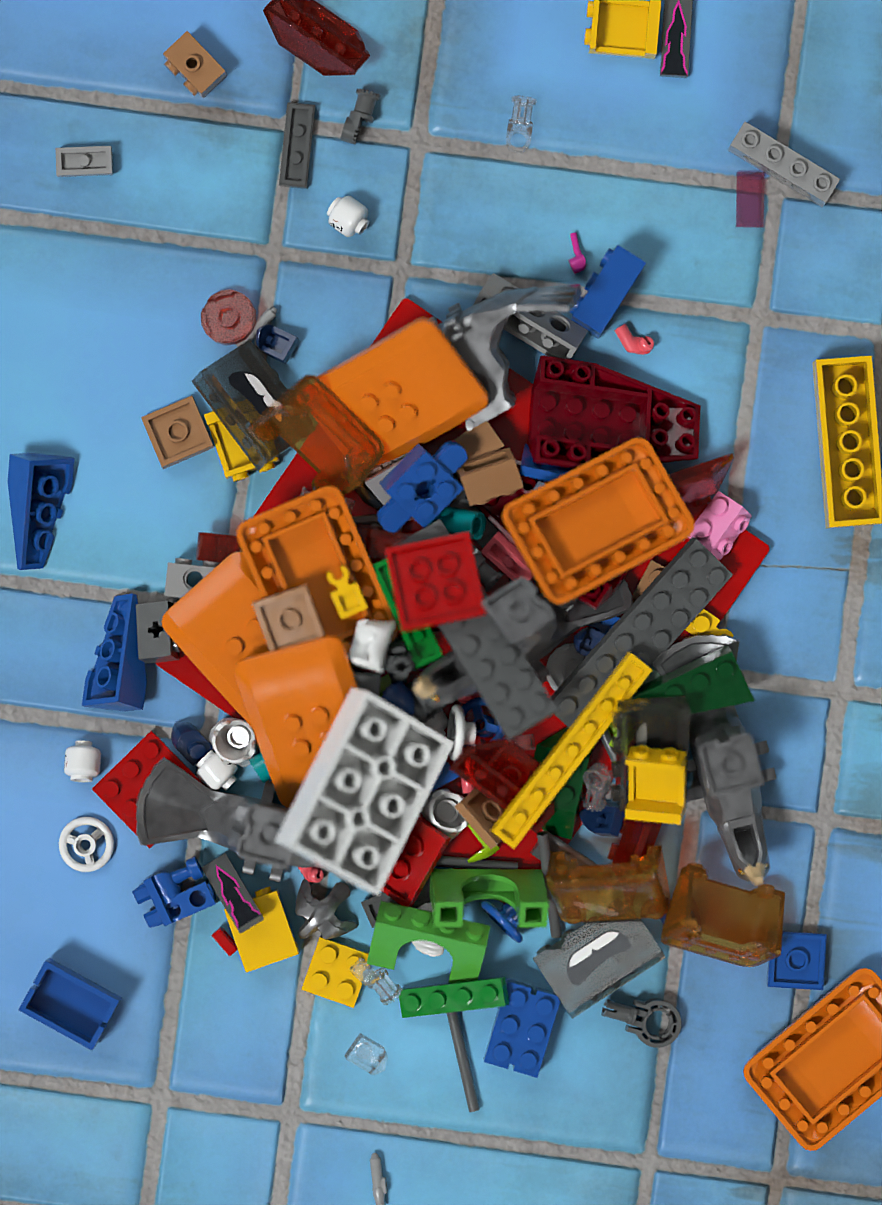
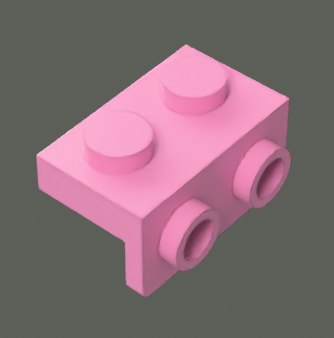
[688,491,752,560]

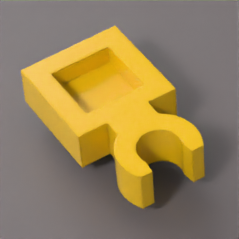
[326,565,367,619]
[685,609,734,637]

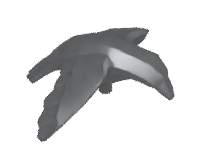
[295,879,357,939]

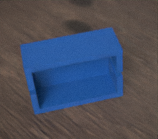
[569,245,646,339]
[18,958,122,1050]
[483,978,561,1078]

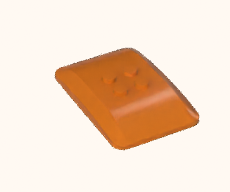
[300,318,489,472]
[502,438,695,605]
[236,486,398,661]
[162,552,270,727]
[235,635,359,809]
[743,968,882,1151]

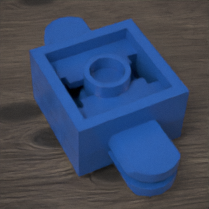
[377,441,467,533]

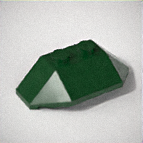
[527,727,596,840]

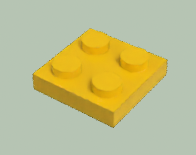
[301,936,369,1008]

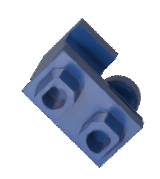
[132,856,218,928]

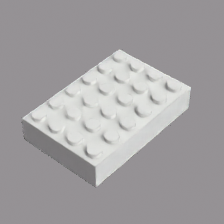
[275,688,454,896]

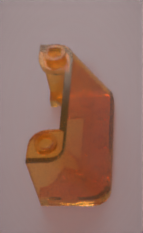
[247,375,384,496]
[546,845,671,924]
[661,863,785,967]

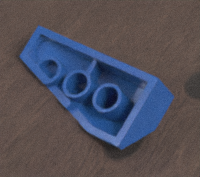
[7,453,75,570]
[82,593,147,711]

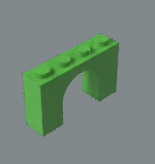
[429,869,549,927]
[367,901,491,983]

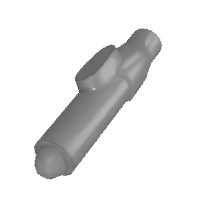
[234,307,277,350]
[370,1153,387,1205]

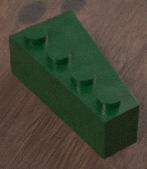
[630,645,755,723]

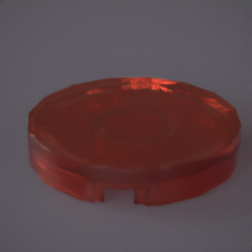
[201,289,256,345]

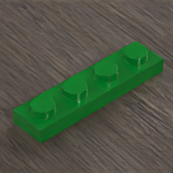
[372,559,443,669]
[398,977,509,1018]

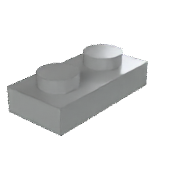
[55,146,113,177]

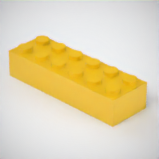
[812,355,882,529]

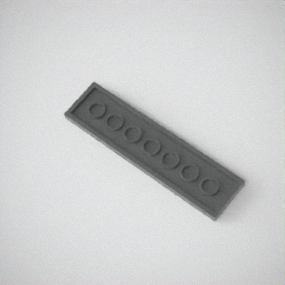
[393,519,558,741]
[550,537,733,728]

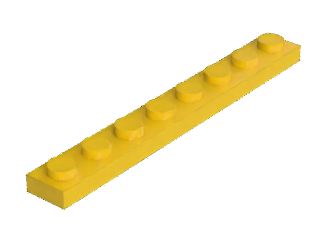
[490,652,652,849]

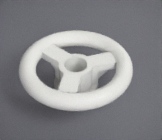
[447,705,476,761]
[59,817,114,872]

